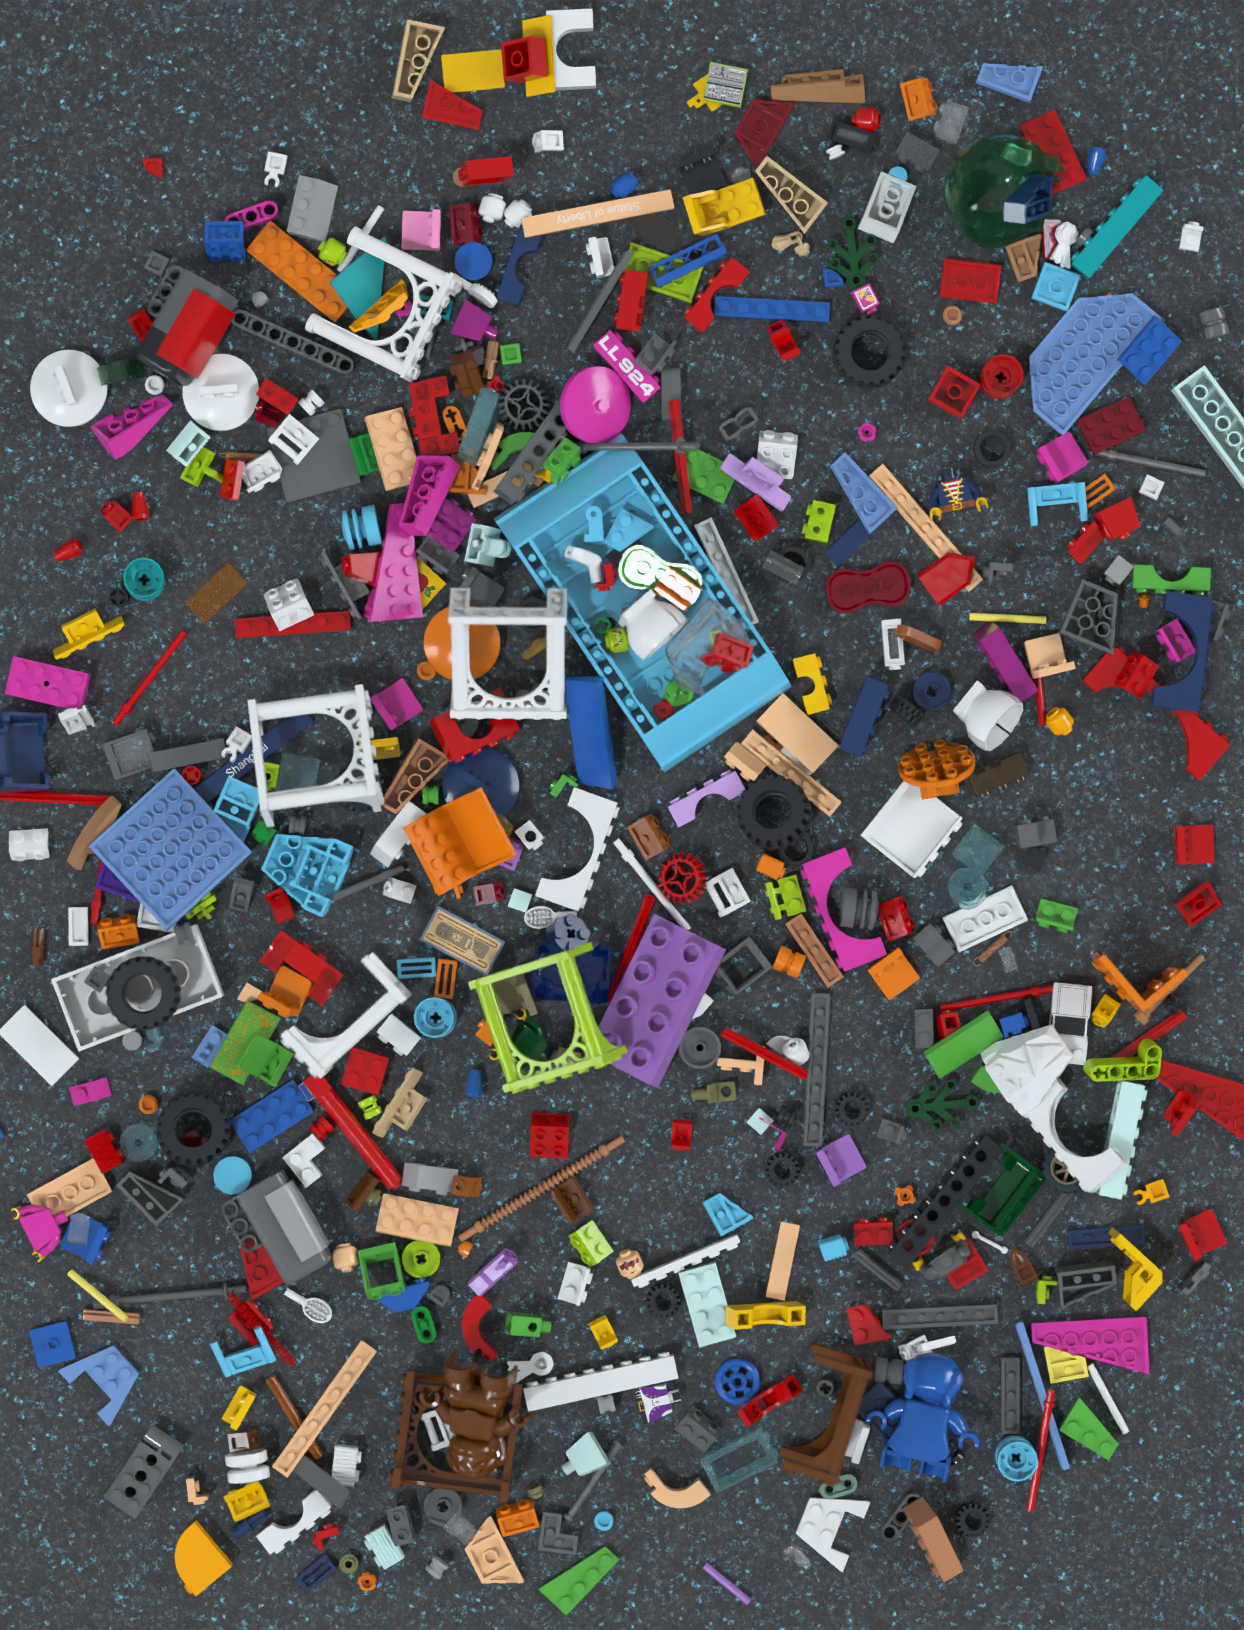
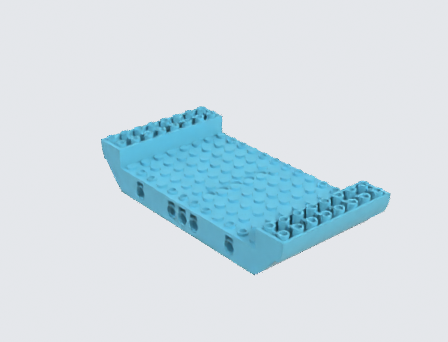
[493,433,792,773]

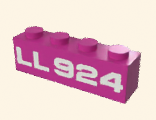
[593,330,661,404]

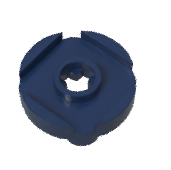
[913,672,951,711]

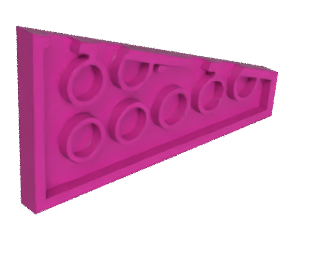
[1031,1316,1150,1375]

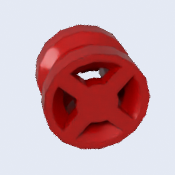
[182,766,202,785]

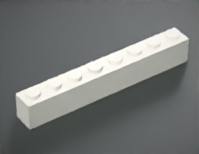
[523,1352,678,1412]

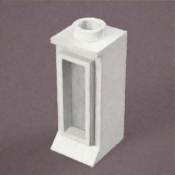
[881,619,905,670]

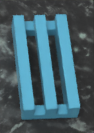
[397,957,436,979]

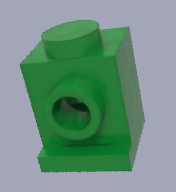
[251,820,278,846]

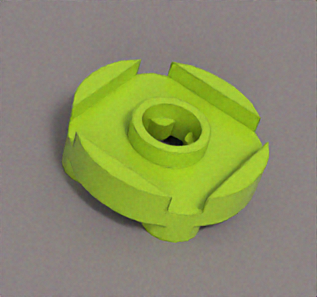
[402,1240,440,1278]

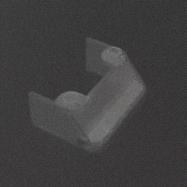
[665,598,750,696]

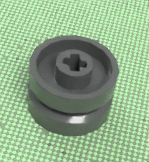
[679,1026,721,1069]

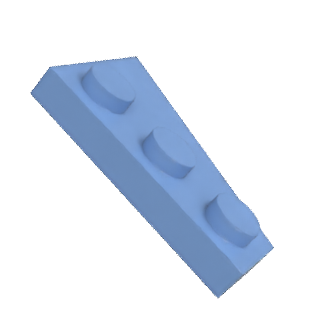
[976,63,1043,103]

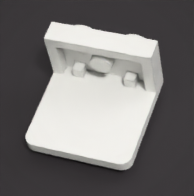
[757,430,798,479]
[264,579,314,631]

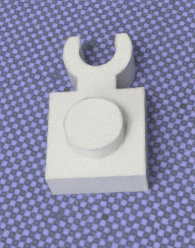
[264,152,288,188]
[221,727,252,763]

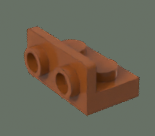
[627,813,671,860]

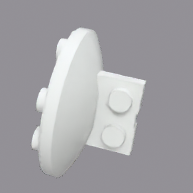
[30,350,108,427]
[183,354,259,431]

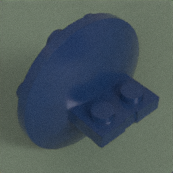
[442,747,519,820]

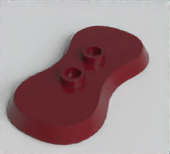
[826,561,911,613]

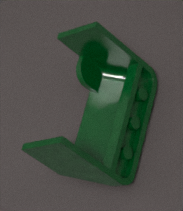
[956,1142,1045,1236]

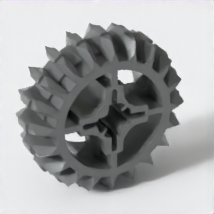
[498,379,550,431]

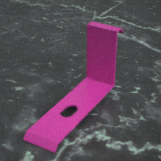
[759,1117,787,1151]

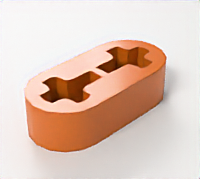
[443,406,467,442]

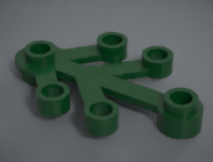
[826,216,879,290]
[905,1079,980,1131]

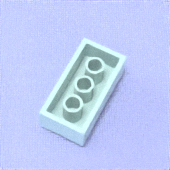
[678,1261,736,1347]

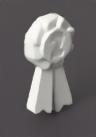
[1050,222,1078,269]
[507,1352,553,1382]

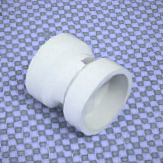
[298,390,324,416]

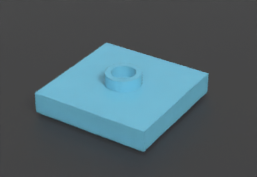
[1031,262,1081,312]

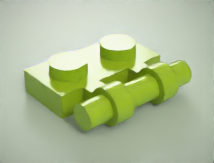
[765,874,806,920]

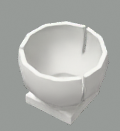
[618,589,687,660]
[953,681,1023,751]

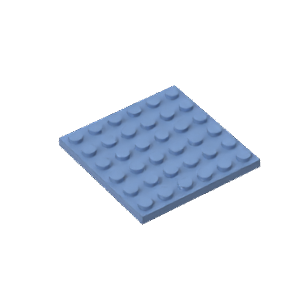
[89,769,252,931]

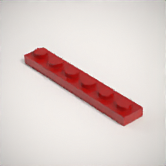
[235,611,351,638]

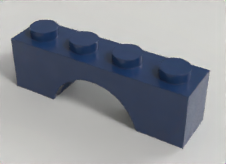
[494,225,542,307]

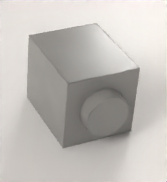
[1103,555,1134,586]

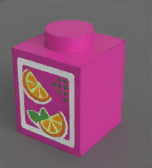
[851,283,880,315]

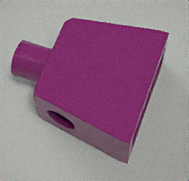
[451,300,499,343]

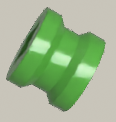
[423,785,439,805]

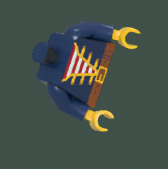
[929,468,988,520]

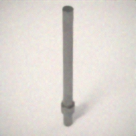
[1092,448,1206,477]

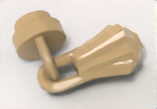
[771,231,810,257]

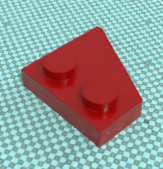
[947,1239,988,1290]

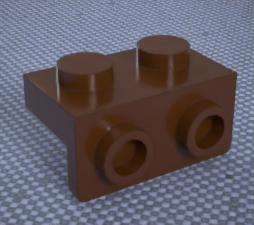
[550,1176,595,1224]

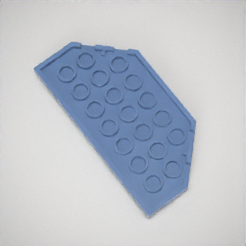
[1029,293,1161,436]

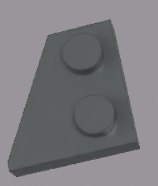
[1177,1260,1211,1296]

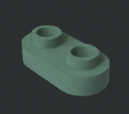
[820,1473,857,1499]

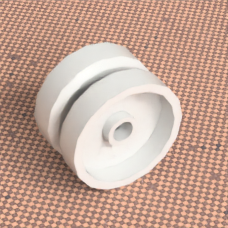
[225,1449,270,1483]

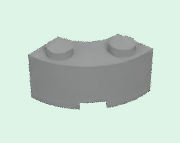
[402,1163,459,1195]

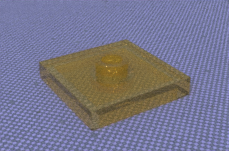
[521,636,547,661]

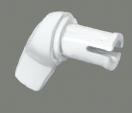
[564,546,603,583]

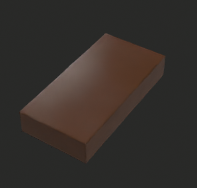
[345,1171,379,1211]

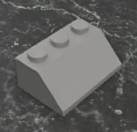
[287,175,338,242]

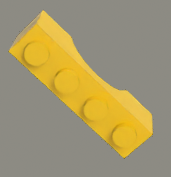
[725,1301,806,1330]

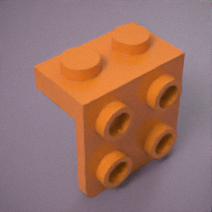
[257,966,313,1018]

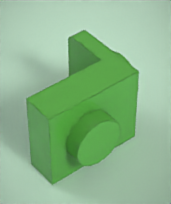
[549,773,579,798]

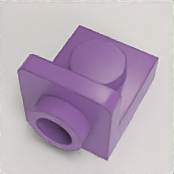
[499,837,525,871]

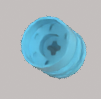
[341,505,382,550]
[414,997,457,1038]
[994,1435,1038,1482]

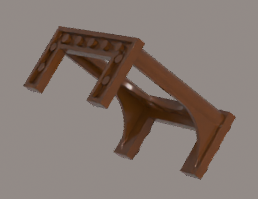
[778,1342,873,1487]
[388,1369,523,1503]

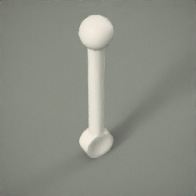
[971,1231,1008,1254]

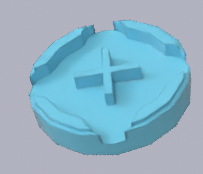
[213,1156,252,1195]

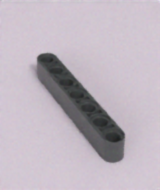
[232,310,355,375]

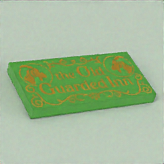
[209,1000,281,1085]

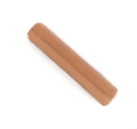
[83,1309,140,1324]

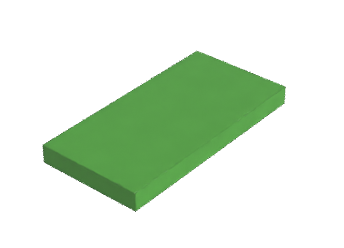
[923,1011,1004,1079]

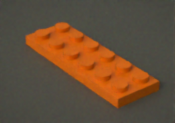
[246,221,348,323]

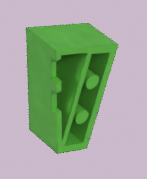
[1057,1395,1118,1461]

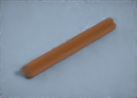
[266,1375,323,1460]

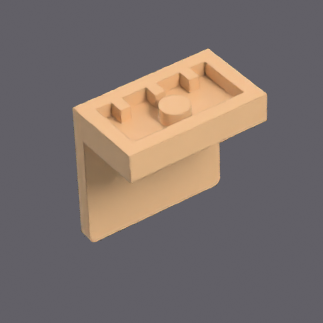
[1024,633,1076,679]

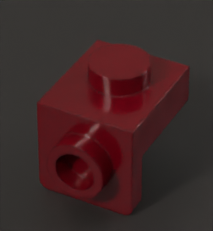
[254,399,284,428]

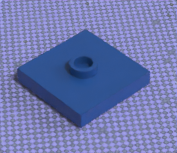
[29,1321,76,1368]

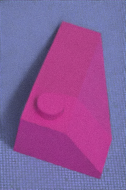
[90,394,173,460]

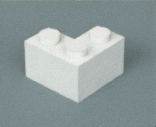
[283,1133,326,1188]

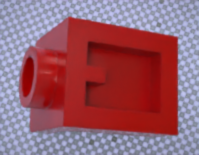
[100,499,133,532]

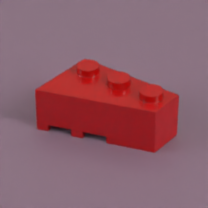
[614,269,649,332]

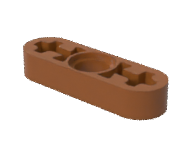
[895,625,942,652]

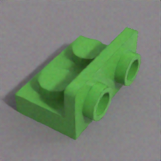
[1034,899,1078,934]

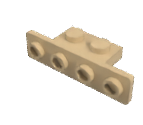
[372,1068,427,1138]

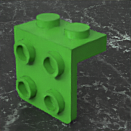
[238,1034,294,1087]

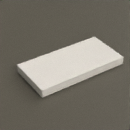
[942,885,1028,952]
[0,1005,80,1086]

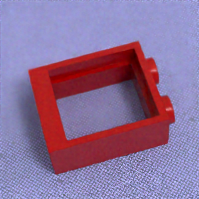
[458,156,514,186]

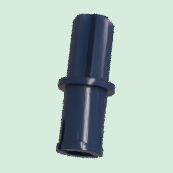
[230,1510,267,1539]

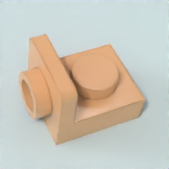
[186,1476,209,1505]

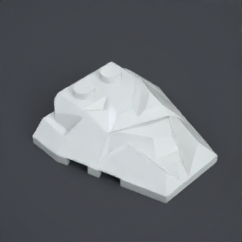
[981,1025,1074,1116]

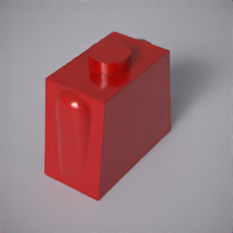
[1092,497,1141,541]

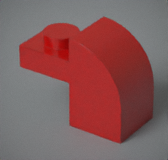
[766,319,801,361]

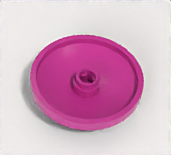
[560,366,631,443]

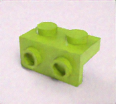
[568,1220,614,1267]

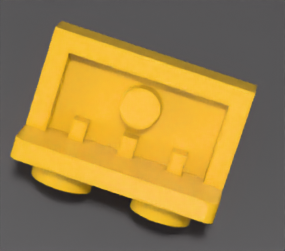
[223,1481,271,1522]

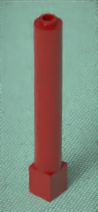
[302,1074,403,1190]

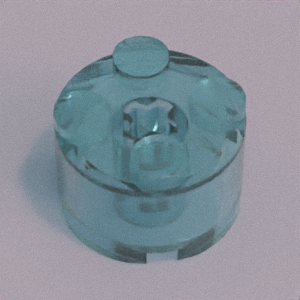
[948,868,987,910]

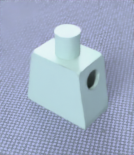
[561,1432,611,1476]

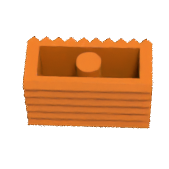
[756,853,786,880]

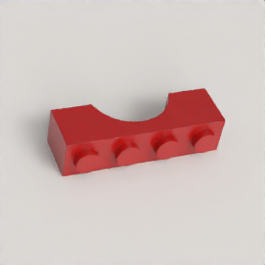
[684,258,750,334]

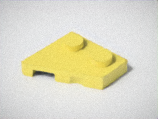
[1043,1346,1089,1384]

